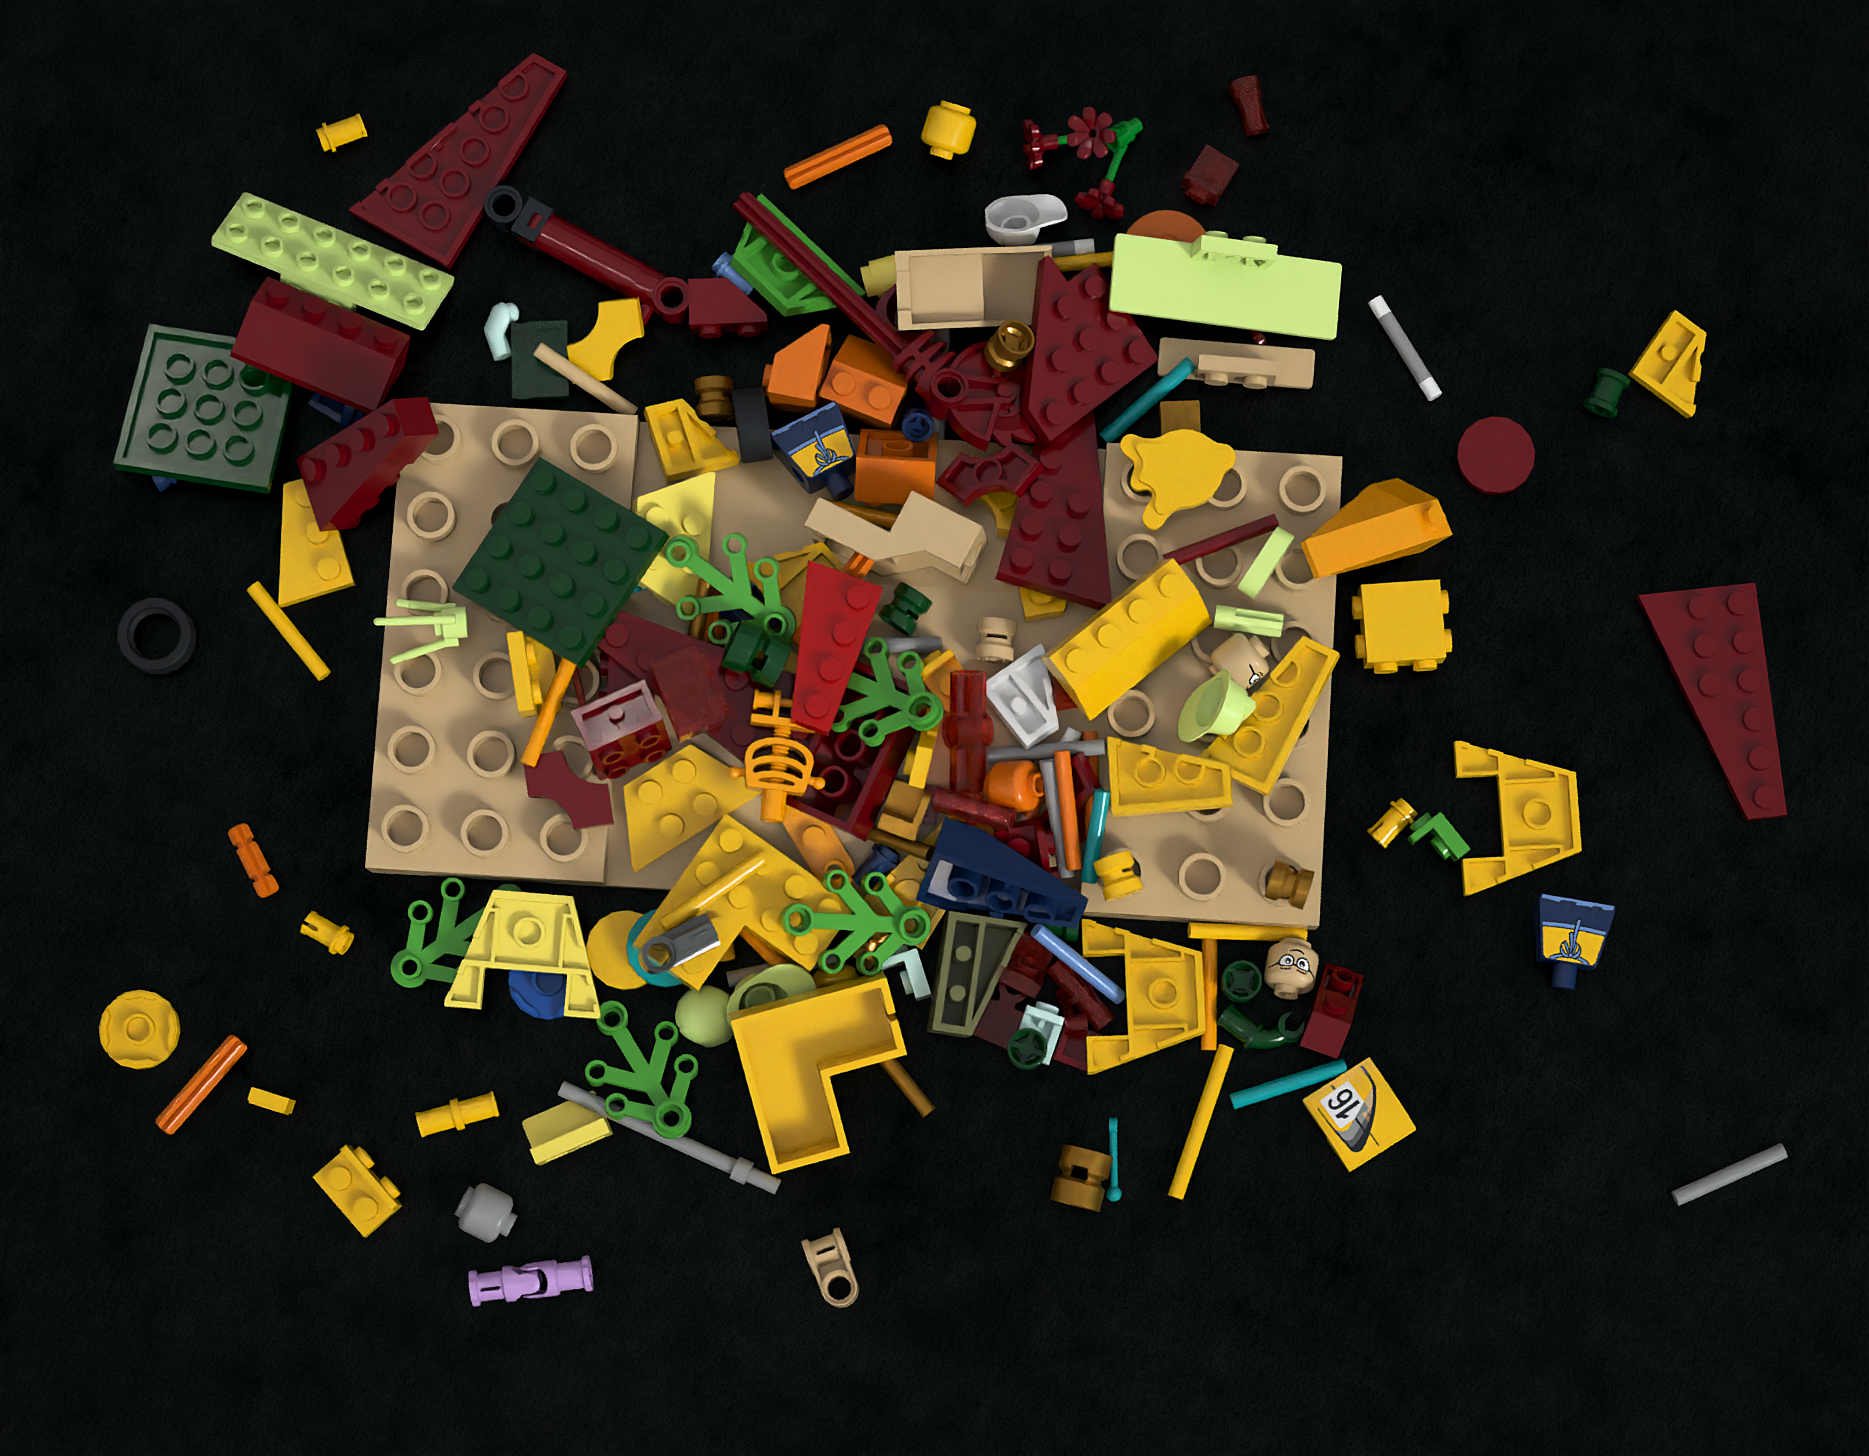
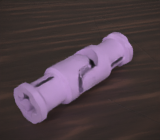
[469,1255,593,1306]

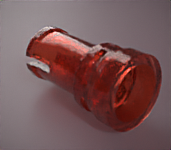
[1228,75,1270,136]

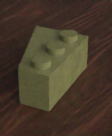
[927,911,1028,1038]

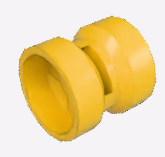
[1093,850,1143,902]

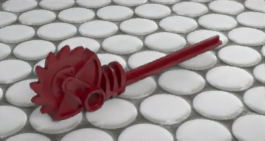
[733,192,1036,452]

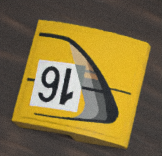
[1303,1057,1416,1173]

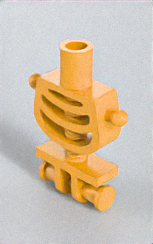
[728,689,825,823]

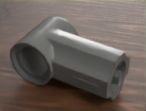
[638,913,721,975]

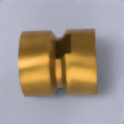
[1050,1144,1113,1212]

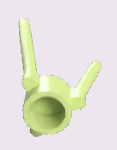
[373,599,468,664]

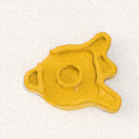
[1120,429,1236,531]

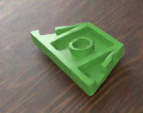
[730,193,866,317]

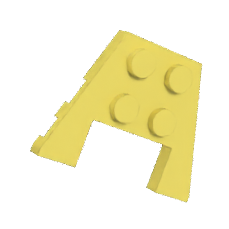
[444,890,601,1019]

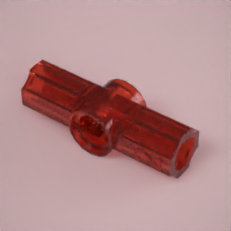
[942,669,994,793]

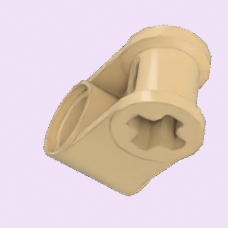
[801,1227,859,1308]

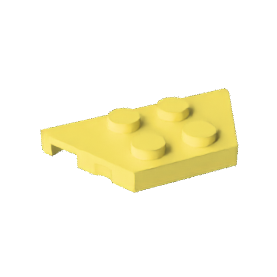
[632,472,716,614]

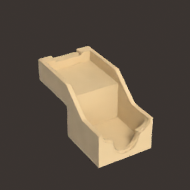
[895,245,1052,331]
[804,491,989,584]

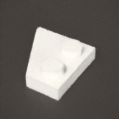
[979,643,1059,751]

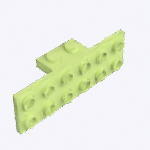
[211,192,454,330]
[1108,231,1342,340]

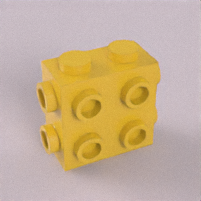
[1352,579,1452,674]

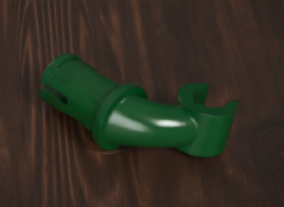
[1216,1004,1305,1051]

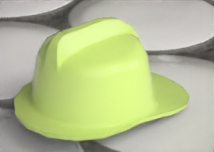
[1178,669,1256,743]
[726,964,816,1030]

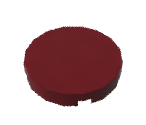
[1456,416,1535,495]

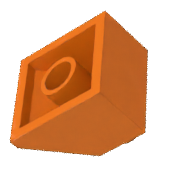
[762,324,832,416]
[818,334,913,430]
[855,428,939,507]

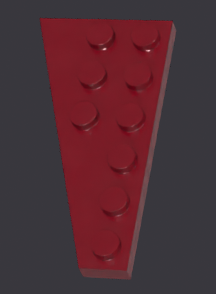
[349,53,568,270]
[995,409,1112,610]
[1636,583,1787,821]
[596,611,814,783]

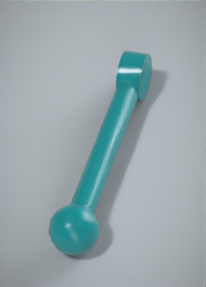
[1106,1118,1122,1202]

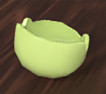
[675,984,734,1047]

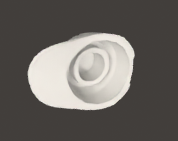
[985,194,1068,247]

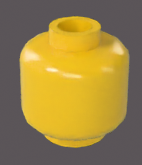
[921,100,976,160]

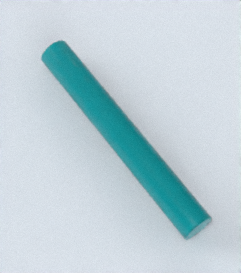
[1099,357,1197,443]
[1229,1058,1348,1109]

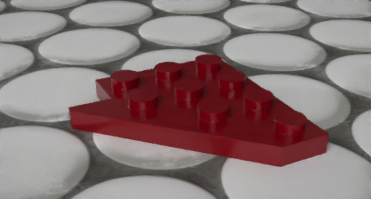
[1022,255,1159,445]

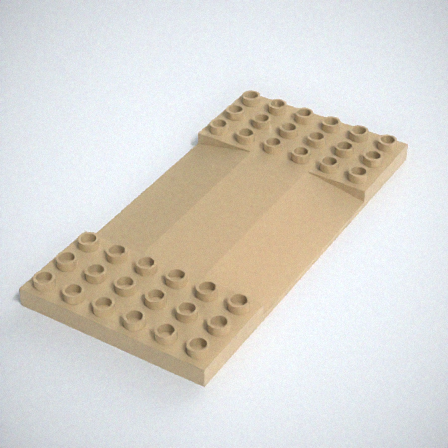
[365,403,1342,930]

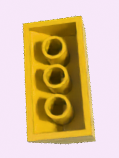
[1040,558,1213,721]

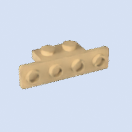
[1157,337,1315,389]

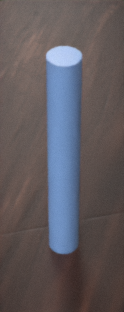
[1030,924,1126,1004]

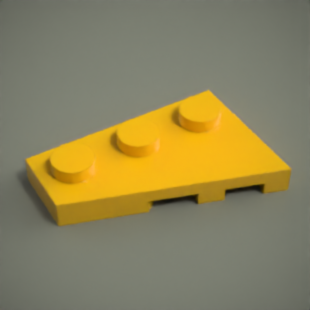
[278,478,356,608]

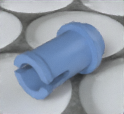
[711,252,756,297]

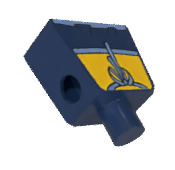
[770,401,856,502]
[1535,894,1616,990]

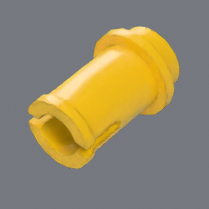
[316,113,368,152]
[1367,798,1417,848]
[300,911,354,955]

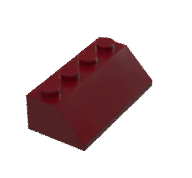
[230,276,411,414]
[786,661,927,842]

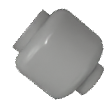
[454,1183,517,1243]

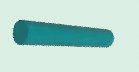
[1080,789,1110,884]

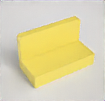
[522,1091,613,1165]

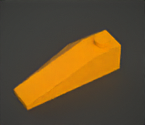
[1300,478,1453,580]

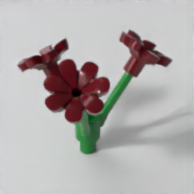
[1023,107,1143,220]

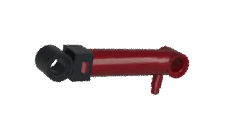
[484,185,689,327]

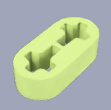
[1238,526,1295,599]

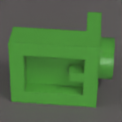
[1407,812,1470,862]

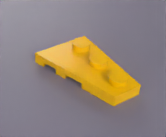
[1107,736,1234,817]

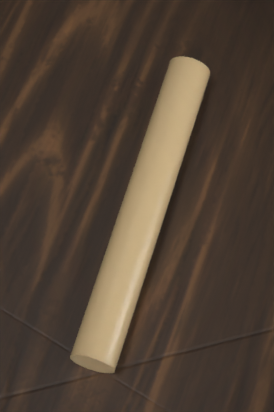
[533,342,638,415]

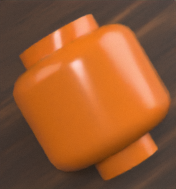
[984,760,1044,812]

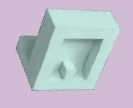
[882,945,932,1001]

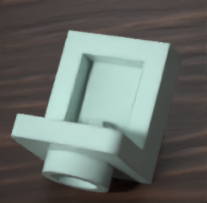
[1019,1001,1065,1066]

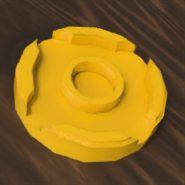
[586,910,647,990]
[99,990,180,1070]

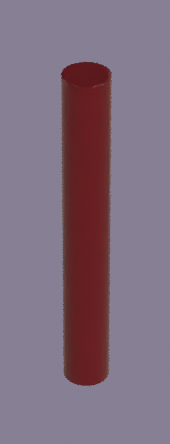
[1162,514,1279,565]

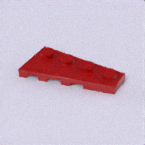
[790,560,884,736]

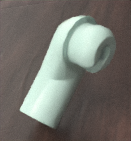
[484,302,519,361]

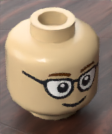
[1209,633,1270,691]
[1264,937,1319,1000]

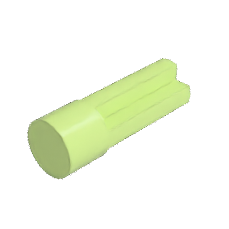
[1213,605,1284,638]

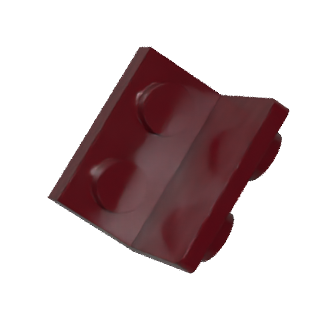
[571,679,672,781]

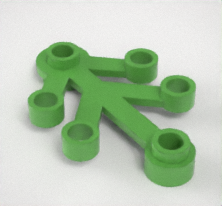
[665,532,797,645]
[831,637,944,747]
[780,869,931,976]
[391,878,523,988]
[585,1001,698,1139]

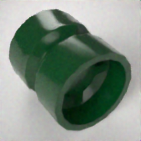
[720,619,793,689]

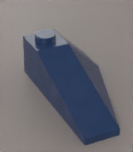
[916,817,1088,928]

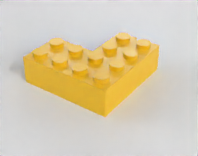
[632,814,852,993]
[728,971,907,1174]

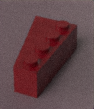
[296,397,440,532]

